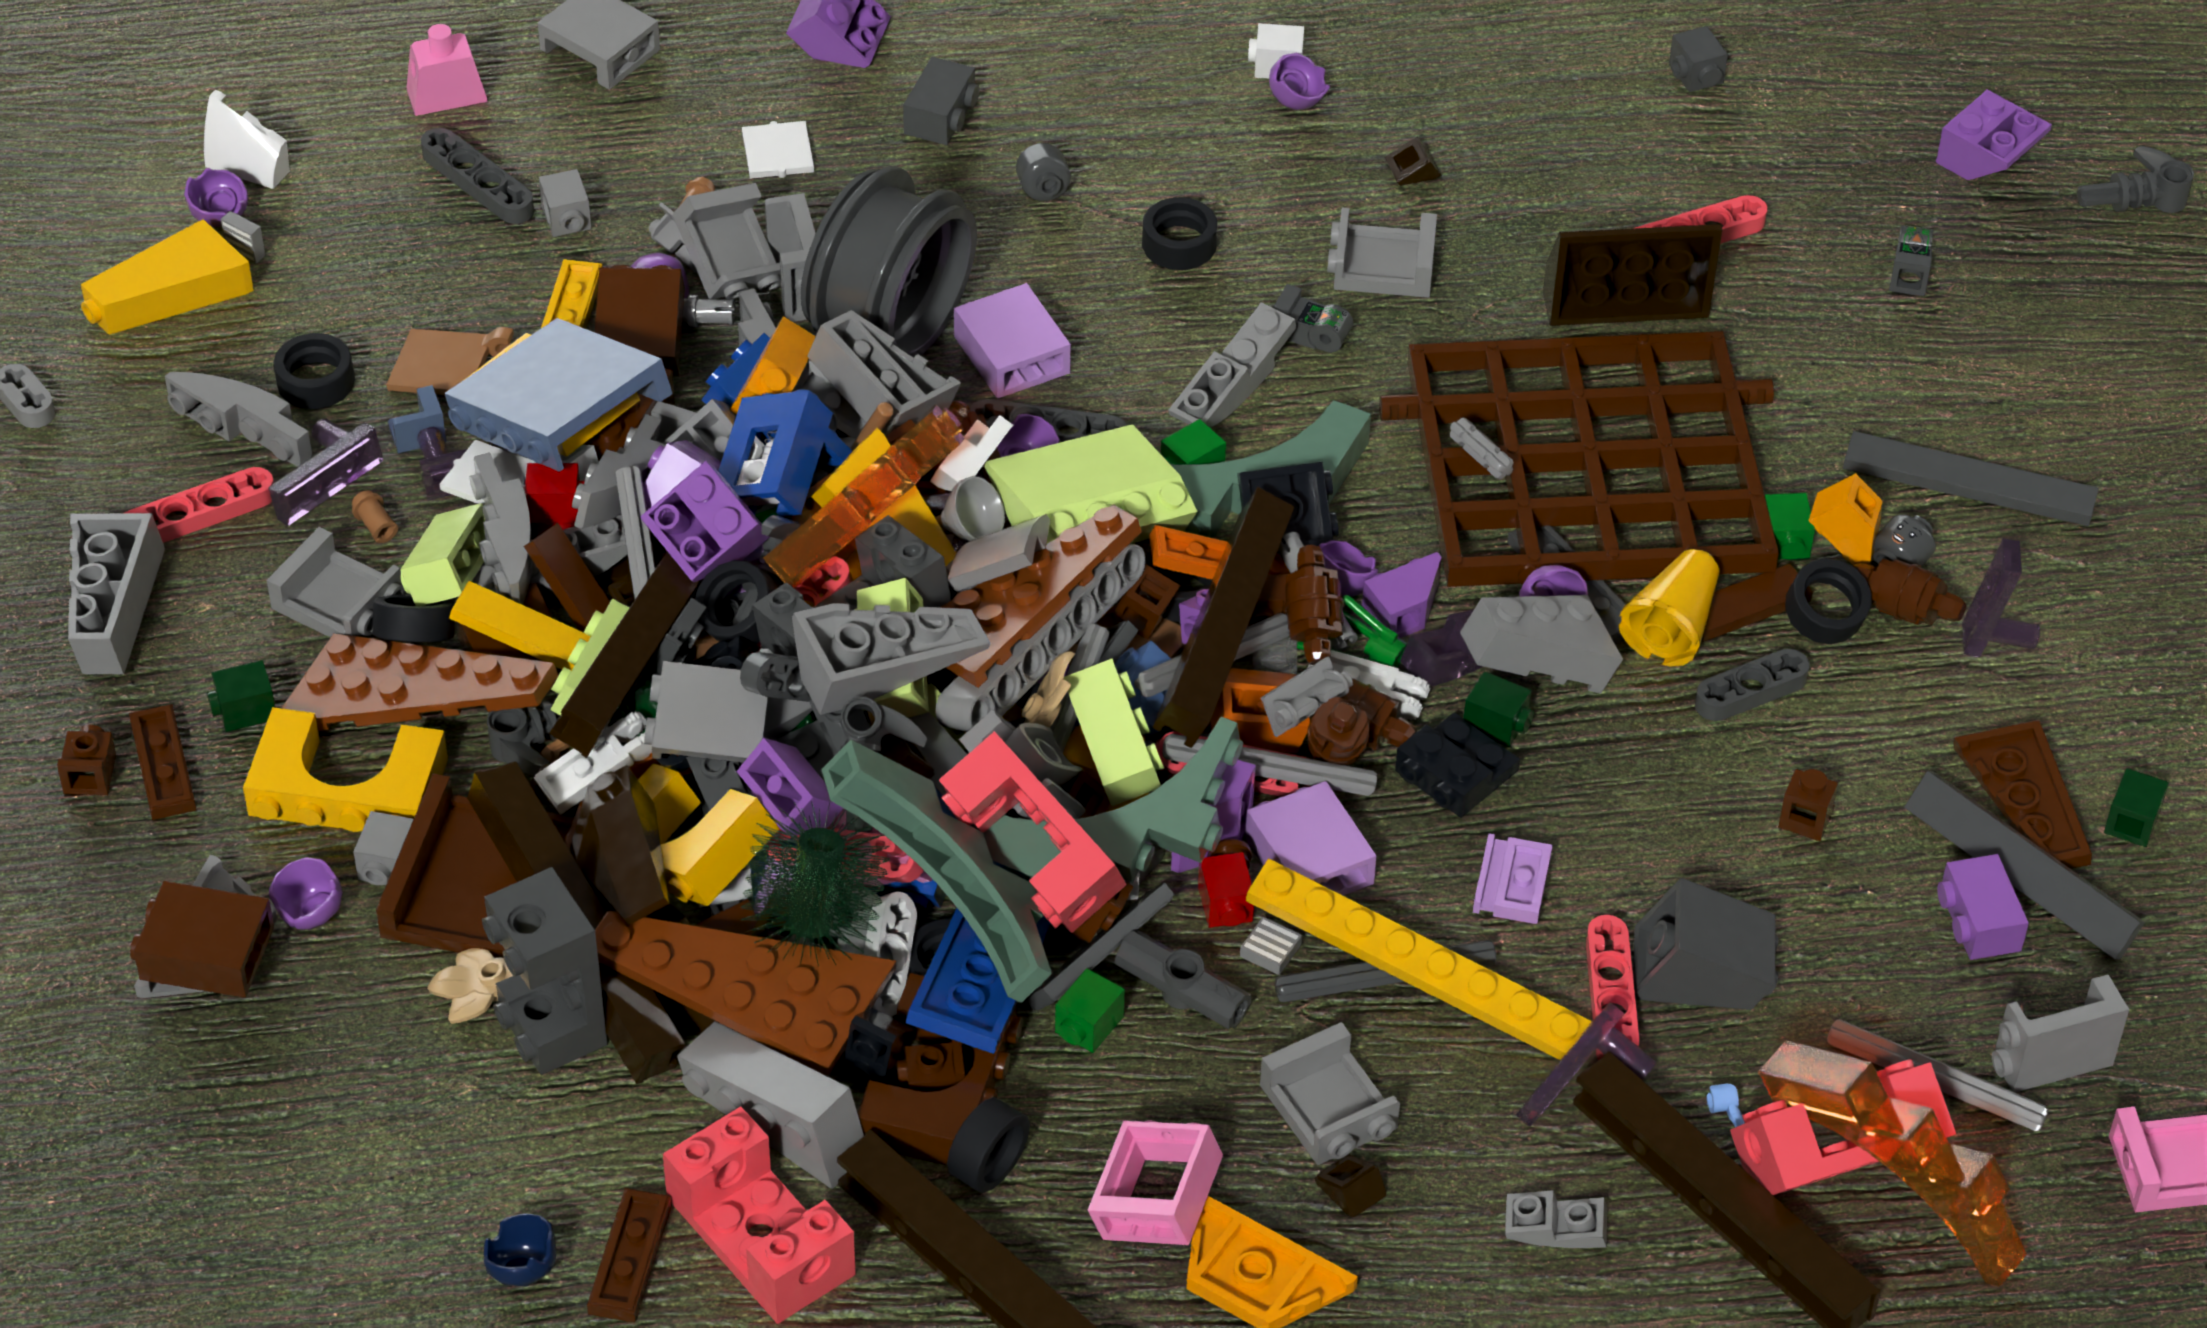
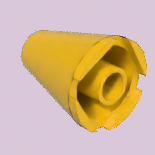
[1619,549,1720,667]

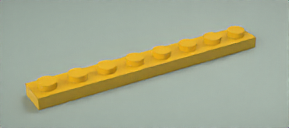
[1246,858,1594,1066]

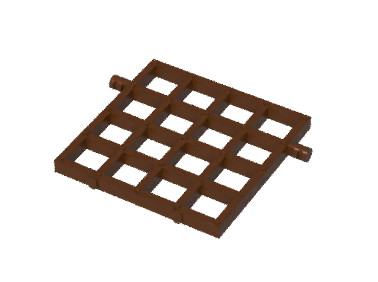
[1379,331,1779,587]

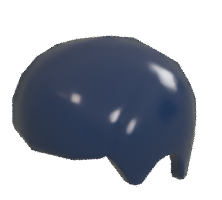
[483,1213,556,1287]

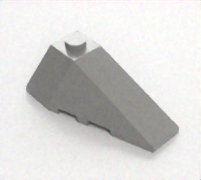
[792,603,990,715]

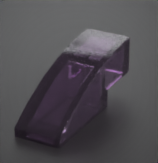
[1400,610,1484,687]

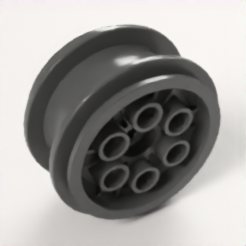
[801,166,977,358]

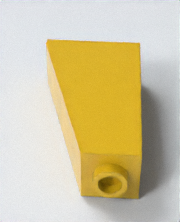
[81,219,254,335]
[811,428,957,566]

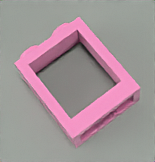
[1088,1120,1223,1245]

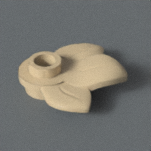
[1022,651,1075,728]
[427,948,513,1024]

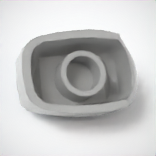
[1005,723,1083,788]

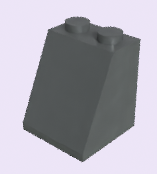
[1633,878,1778,1010]

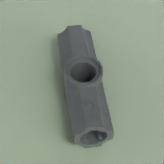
[1115,930,1251,1029]

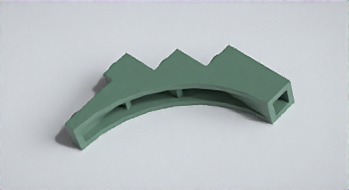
[1170,400,1371,538]
[971,717,1243,892]
[821,740,1052,1003]

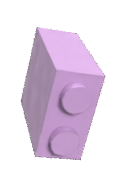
[954,283,1071,399]
[1245,781,1377,896]

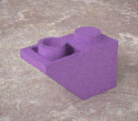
[1362,552,1442,639]

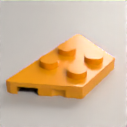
[1186,1196,1358,1328]

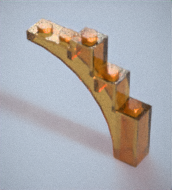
[763,404,965,589]
[1758,1041,2027,1287]

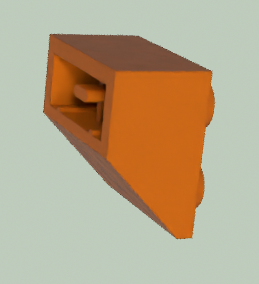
[1211,668,1310,753]

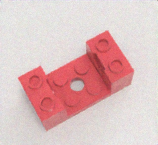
[939,731,1127,933]
[1730,1059,1956,1196]
[663,1106,856,1324]

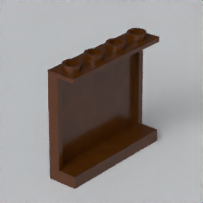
[376,773,583,958]

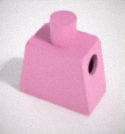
[406,24,487,116]

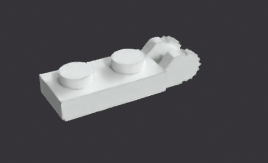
[1307,650,1431,720]
[534,711,652,815]

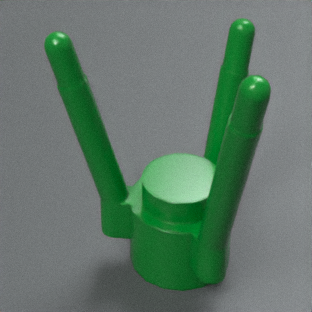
[1296,595,1409,668]

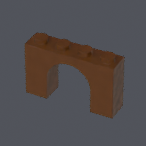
[857,973,1023,1166]

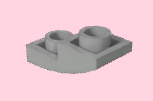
[1505,1190,1608,1248]

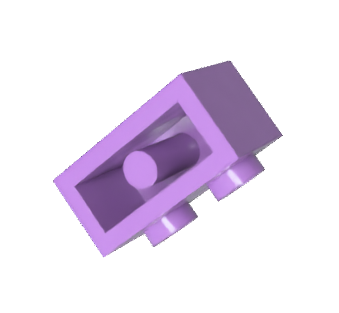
[736,738,843,840]
[1937,854,2029,960]

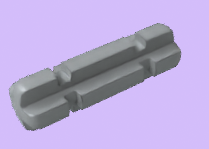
[1450,418,1514,479]

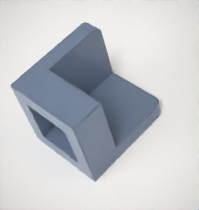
[388,385,446,453]

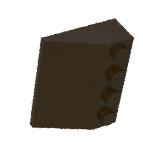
[1543,224,1722,326]

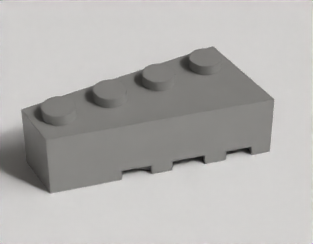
[68,513,165,674]
[677,1021,864,1189]

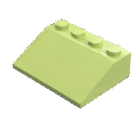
[984,424,1198,544]

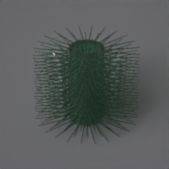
[741,801,890,967]

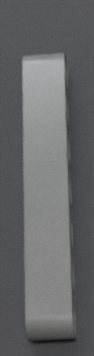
[935,544,1145,732]

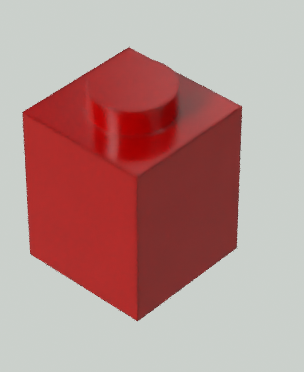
[525,463,585,523]
[1198,852,1254,928]

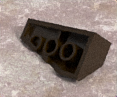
[572,765,669,925]

